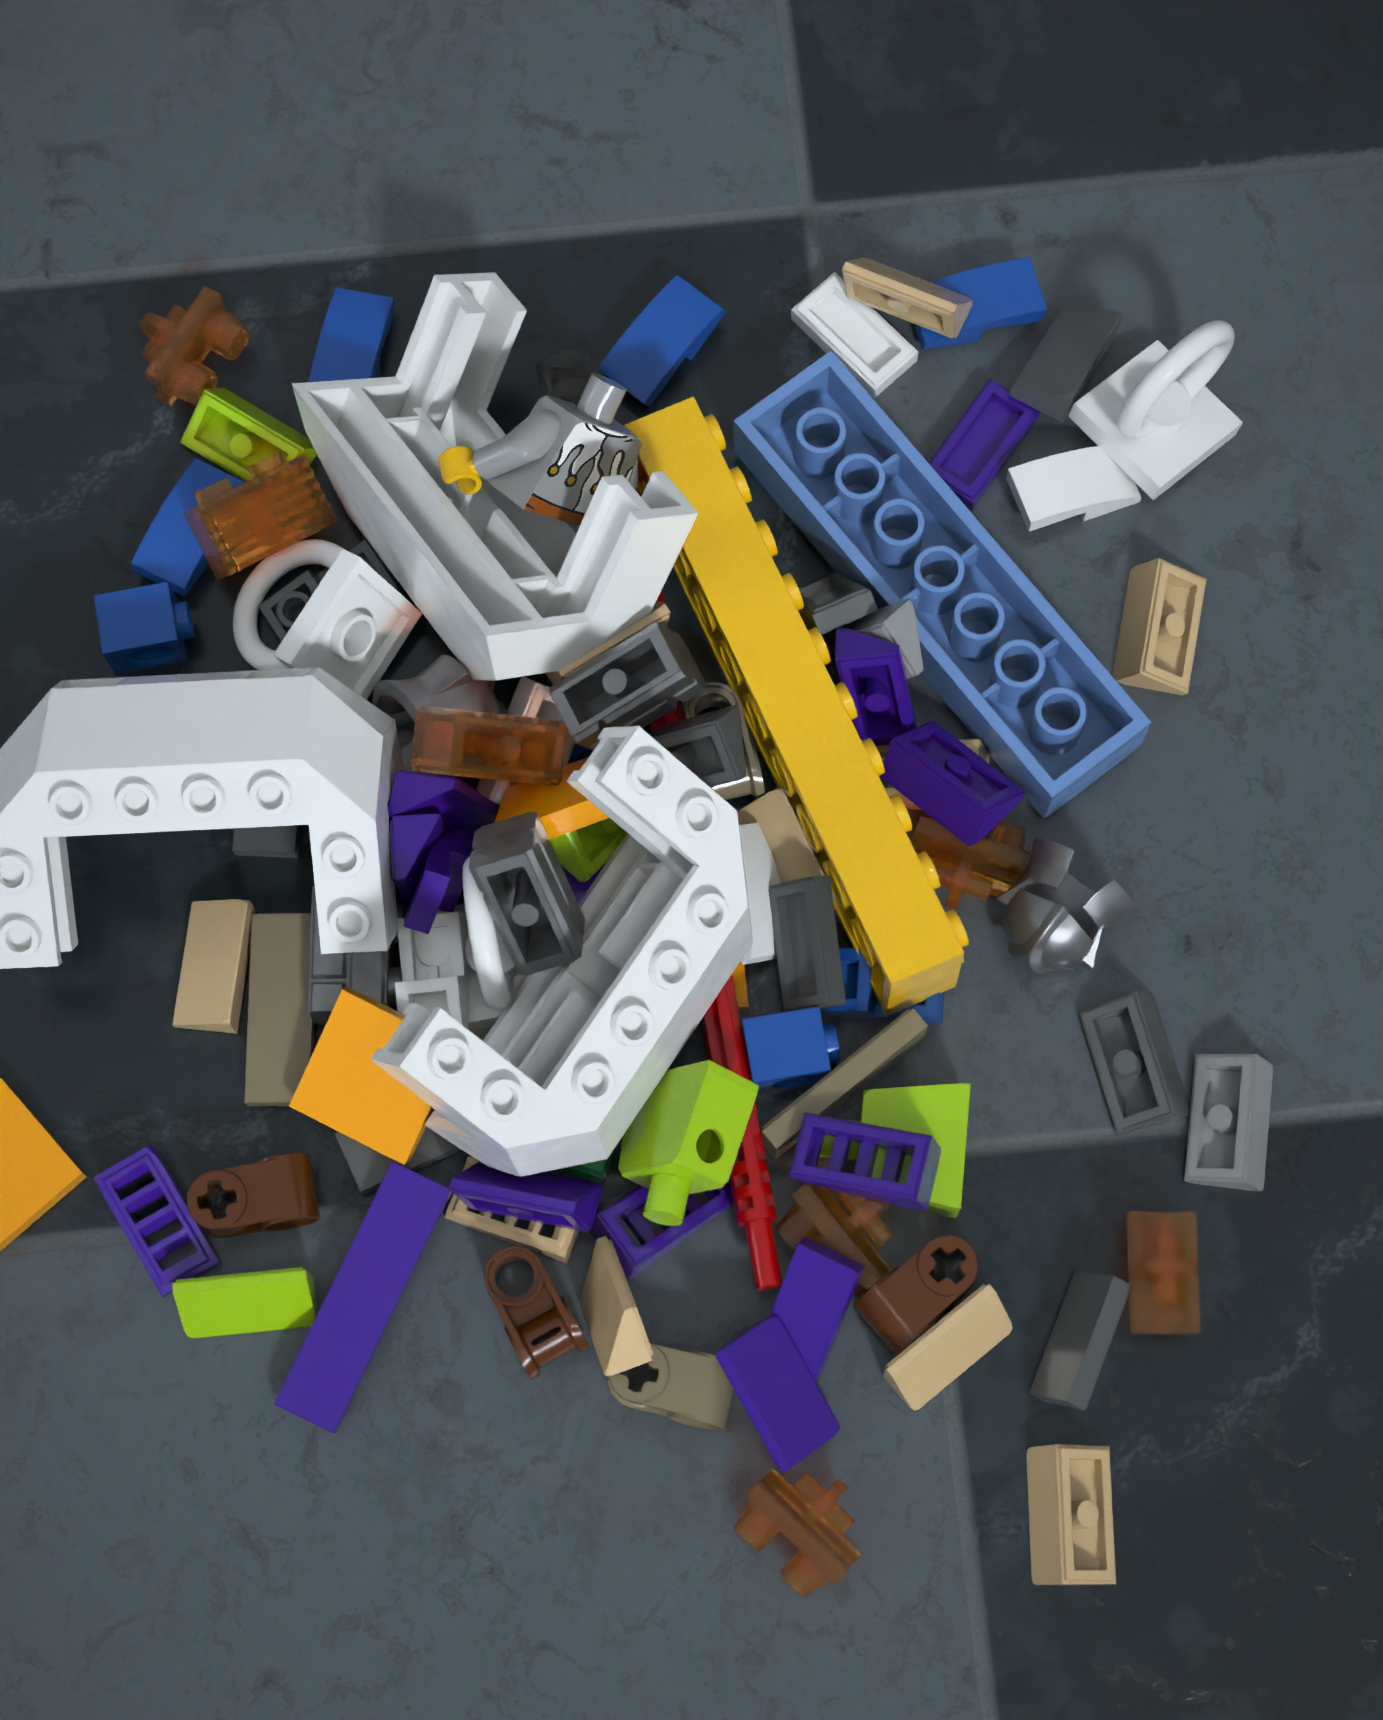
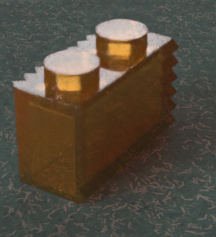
[183,451,337,580]
[411,706,568,786]

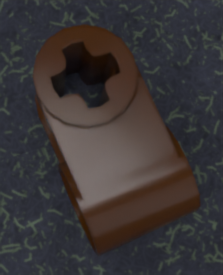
[187,1153,321,1238]
[853,1235,978,1356]
[484,1246,590,1380]

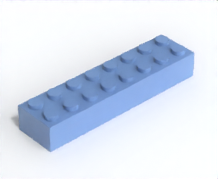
[733,350,1152,819]

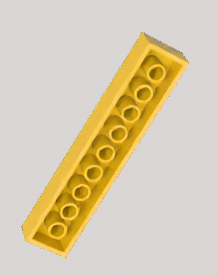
[624,396,969,1017]

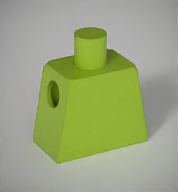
[618,1060,759,1226]
[819,1083,971,1218]

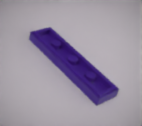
[274,1161,452,1433]

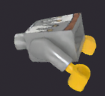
[438,373,641,526]

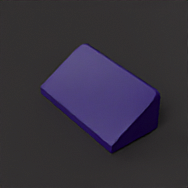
[835,628,917,746]
[881,720,1025,846]
[388,770,500,834]
[390,814,447,909]
[449,1162,602,1232]
[715,1315,840,1472]

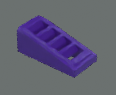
[789,1113,941,1211]
[94,1145,221,1297]
[590,1182,734,1281]

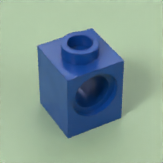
[94,582,195,675]
[742,1006,841,1094]

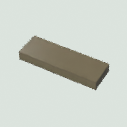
[244,913,315,1107]
[761,1008,928,1160]

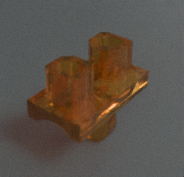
[140,286,249,407]
[912,816,1031,910]
[775,1183,894,1293]
[1127,1211,1201,1335]
[734,1469,862,1598]

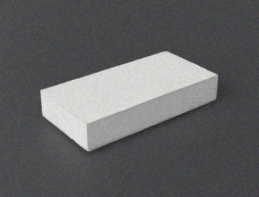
[791,272,918,399]

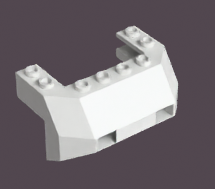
[291,272,698,680]
[0,667,405,969]
[370,726,753,1177]

